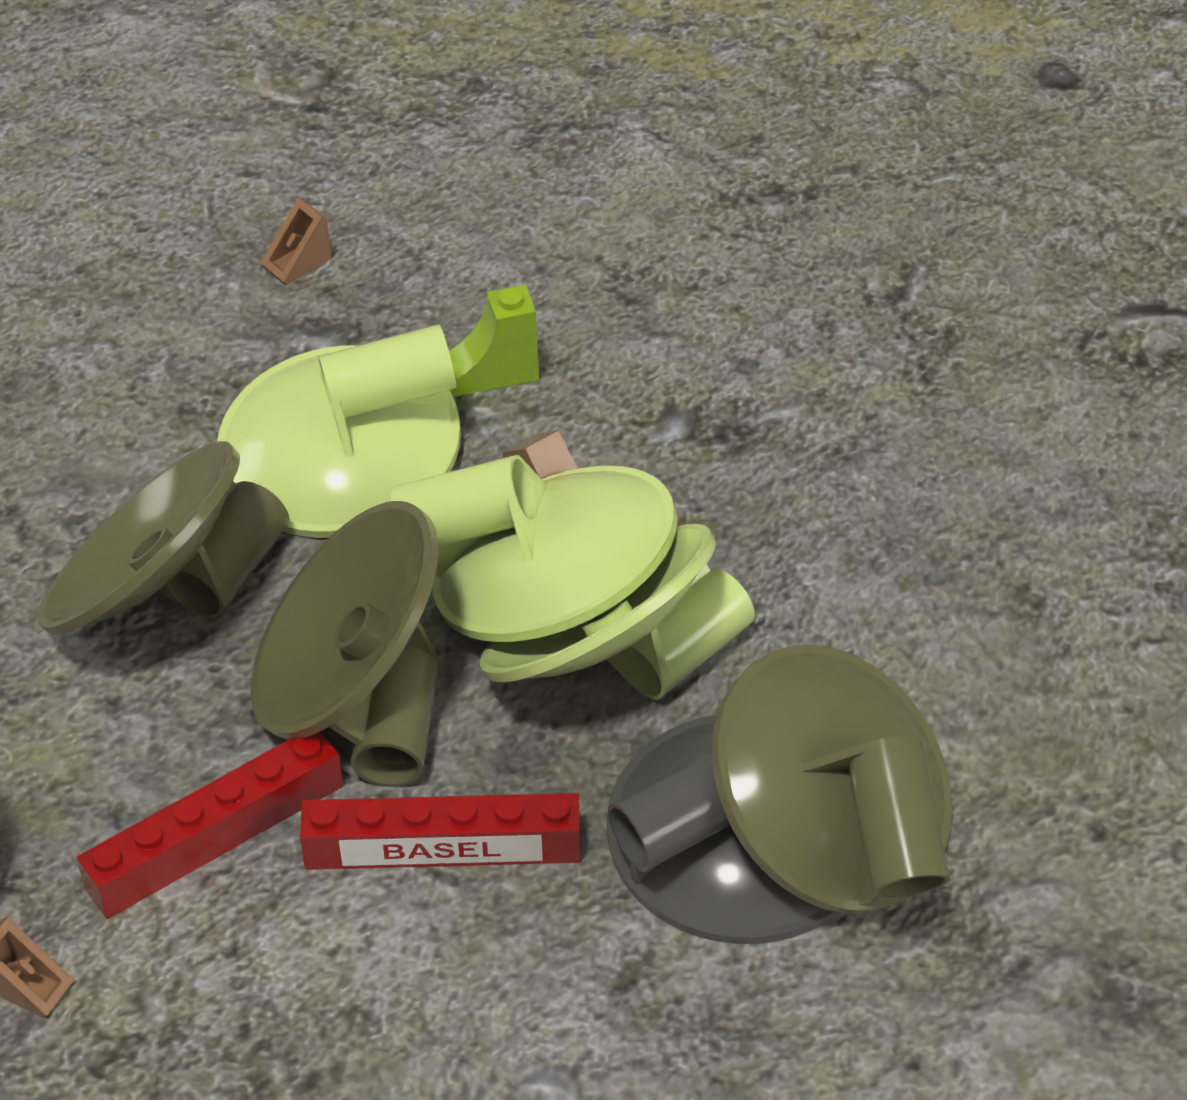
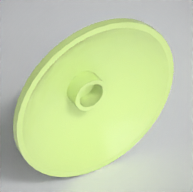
[217,324,461,538]
[390,455,678,642]
[480,524,755,700]

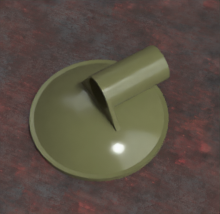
[38,441,289,635]
[250,501,439,787]
[712,645,952,914]

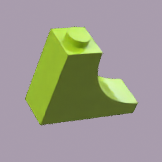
[449,284,539,397]

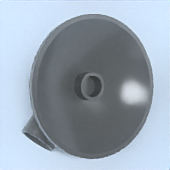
[607,715,840,944]

